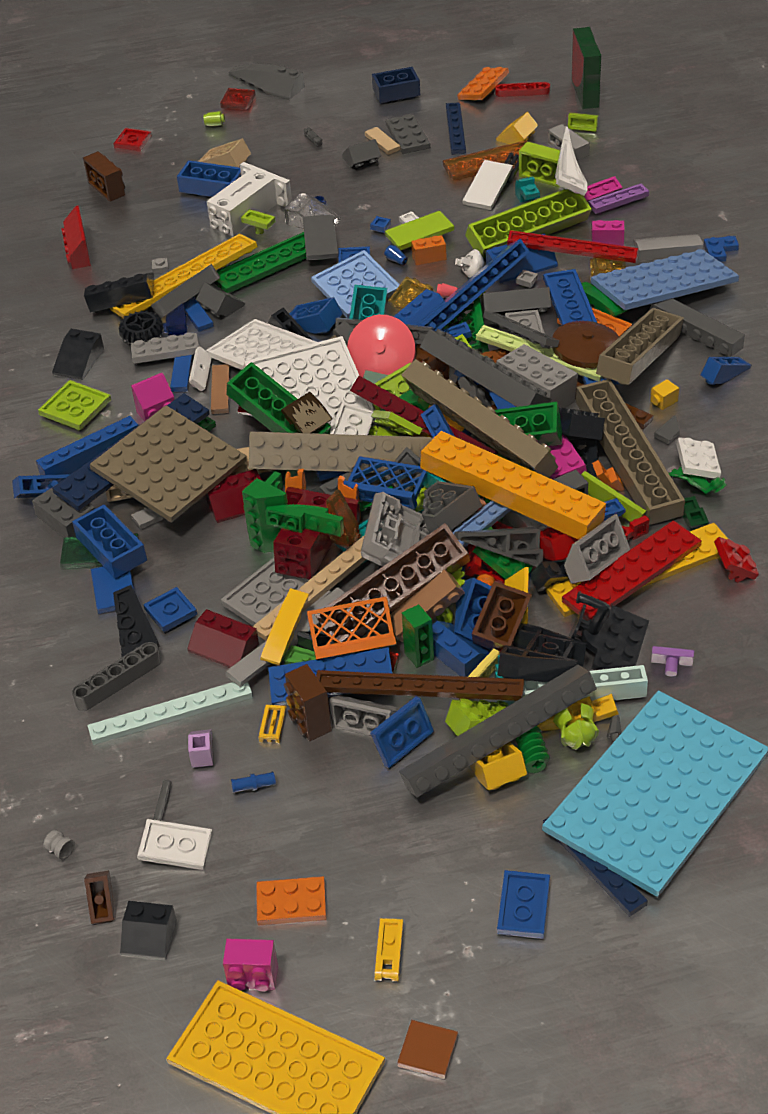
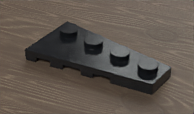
[113,585,160,657]

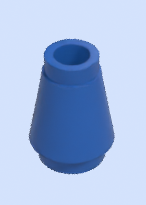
[384,245,408,266]

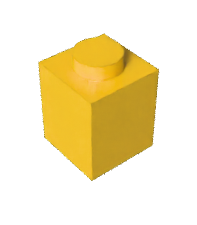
[650,379,679,410]

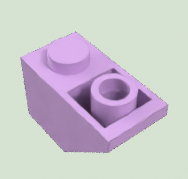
[188,729,213,767]

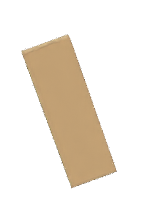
[365,127,400,155]

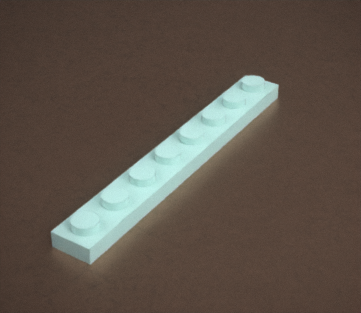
[87,682,253,745]

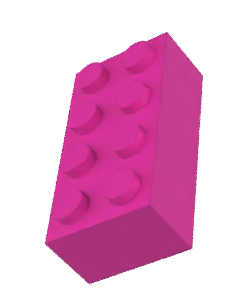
[548,434,587,480]

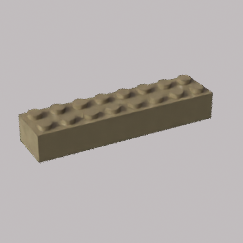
[596,308,684,385]

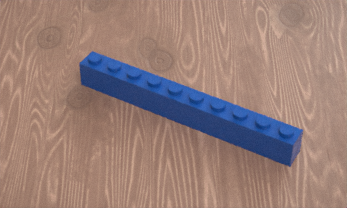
[417,239,530,331]

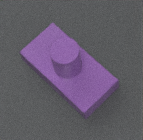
[651,646,694,677]

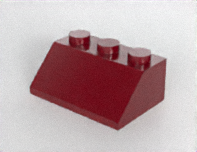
[206,469,261,523]
[187,609,259,668]

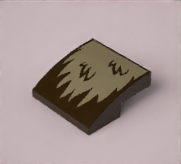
[281,391,333,433]

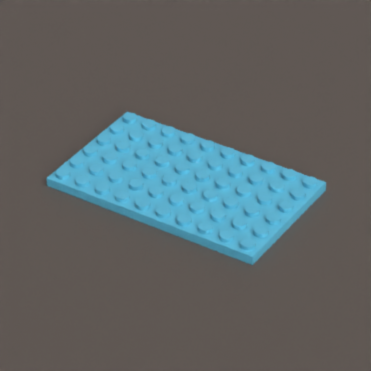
[542,690,768,897]

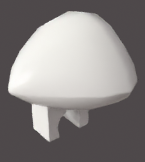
[455,249,484,278]

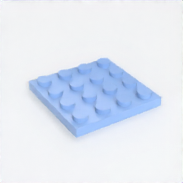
[311,250,401,318]

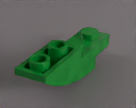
[266,505,344,537]

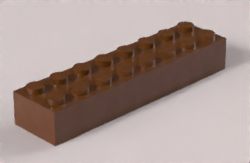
[314,523,470,643]

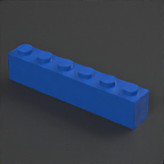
[36,416,139,475]

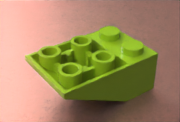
[445,698,509,736]

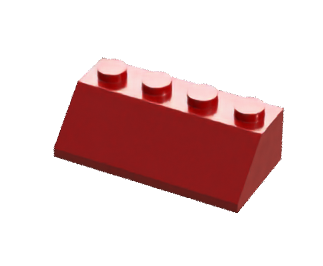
[61,206,91,269]

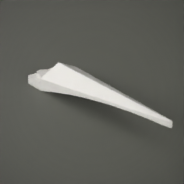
[555,127,587,196]

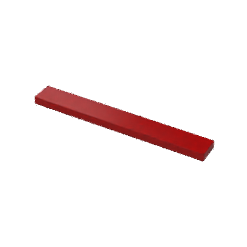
[507,230,638,263]

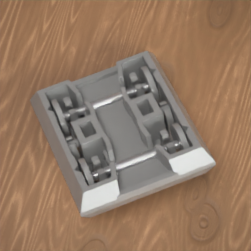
[361,492,430,567]

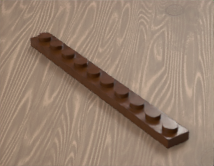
[316,670,524,701]

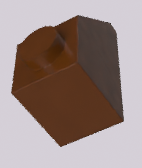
[84,870,114,924]

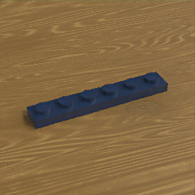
[543,816,648,917]

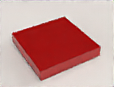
[113,128,152,151]

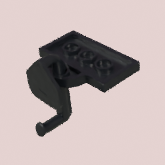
[569,591,649,670]

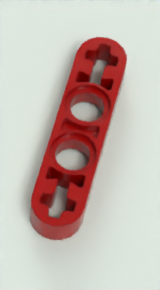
[495,82,550,97]

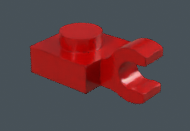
[622,515,650,540]

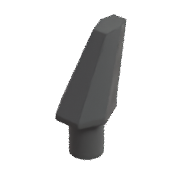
[607,715,622,742]

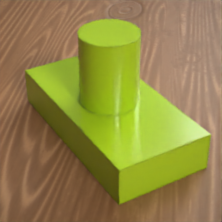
[568,113,598,132]
[241,209,276,234]

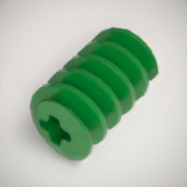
[516,726,550,773]

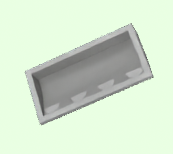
[633,234,703,261]

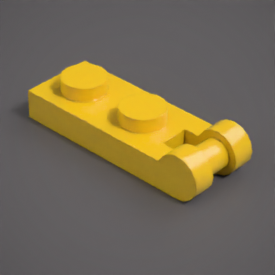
[375,918,403,982]

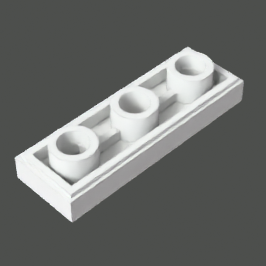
[189,346,212,392]

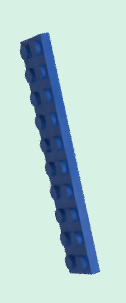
[543,269,620,385]

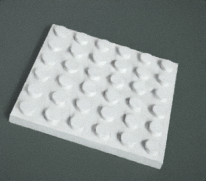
[244,336,377,432]

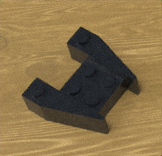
[497,623,587,682]

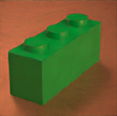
[402,604,434,668]

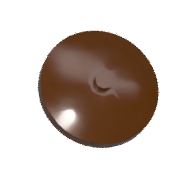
[552,321,619,369]

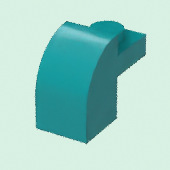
[515,177,540,203]

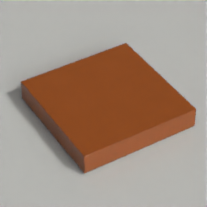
[397,1020,458,1079]

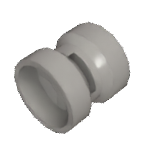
[43,830,75,860]

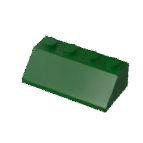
[485,402,562,449]
[242,478,288,553]

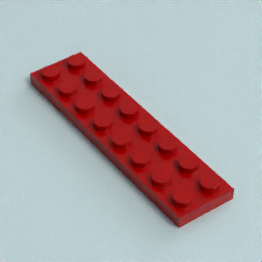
[562,520,702,621]

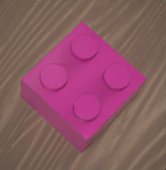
[223,939,278,991]

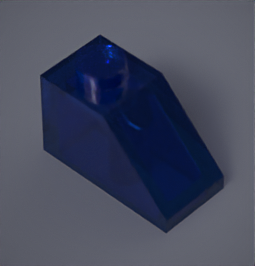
[163,304,188,336]

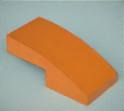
[592,460,625,491]

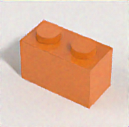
[411,235,447,265]

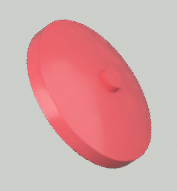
[347,315,416,377]

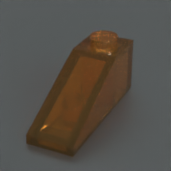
[326,489,361,549]

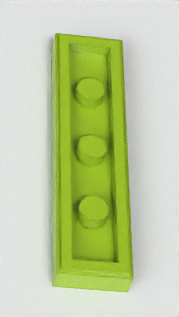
[581,471,646,522]

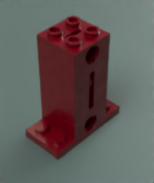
[273,487,360,580]

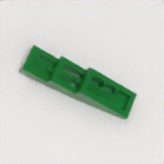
[581,282,627,316]

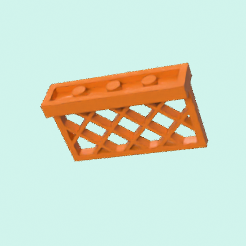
[307,596,396,660]

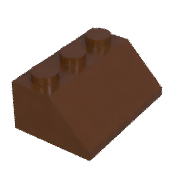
[472,581,532,650]

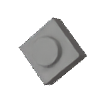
[151,258,169,274]
[516,270,538,288]

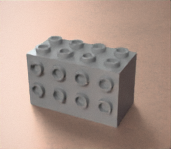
[496,344,578,408]

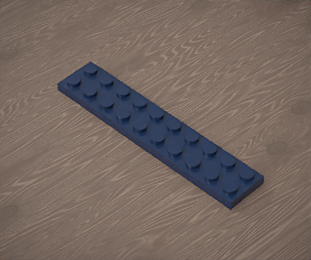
[52,393,210,511]

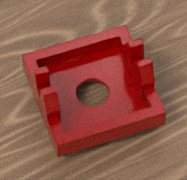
[714,537,759,583]

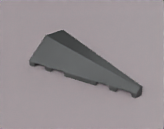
[454,527,543,567]

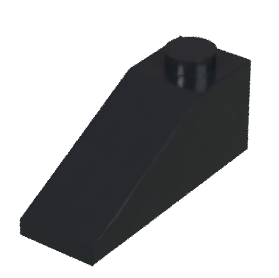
[268,307,312,340]

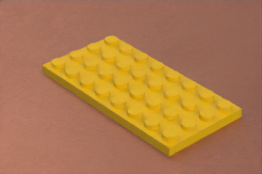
[166,980,385,1114]

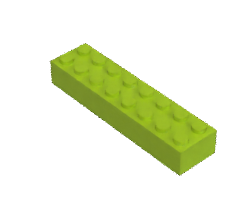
[465,189,592,259]

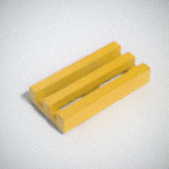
[258,705,287,743]

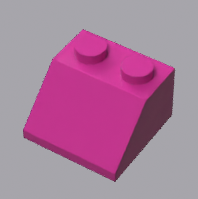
[591,220,625,246]
[131,372,175,421]

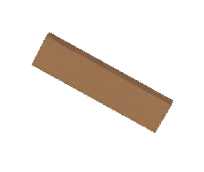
[211,364,230,414]

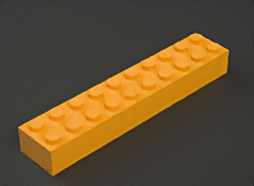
[420,431,606,540]

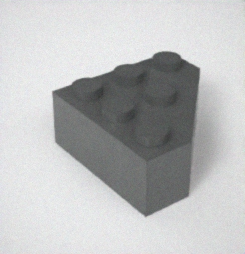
[422,481,482,533]

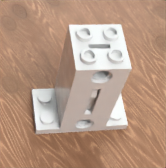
[207,162,293,237]

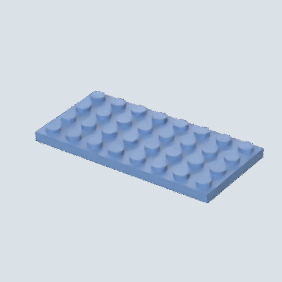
[591,249,739,310]

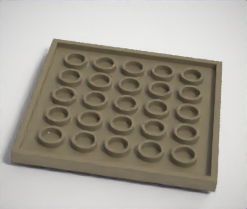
[90,405,247,523]

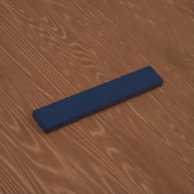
[446,102,466,155]

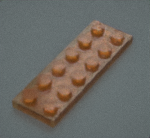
[443,140,527,181]

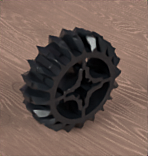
[119,310,163,345]

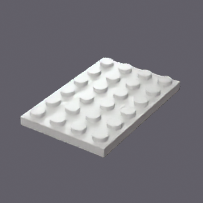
[206,319,317,370]

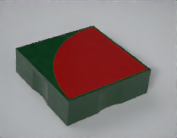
[572,27,601,109]

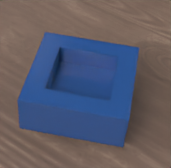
[370,216,391,233]

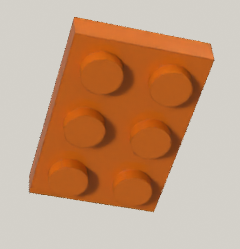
[257,876,326,926]

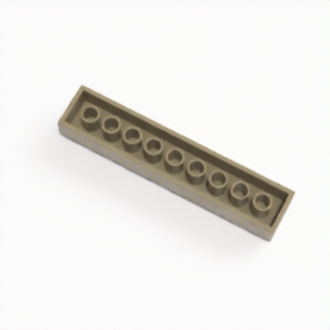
[401,359,558,478]
[576,379,685,525]
[249,432,433,473]

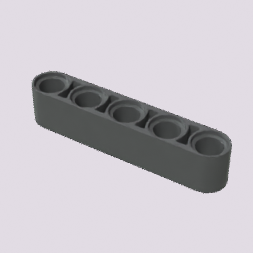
[151,264,220,318]
[72,642,161,711]

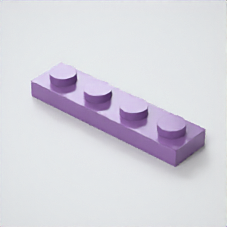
[588,183,649,214]

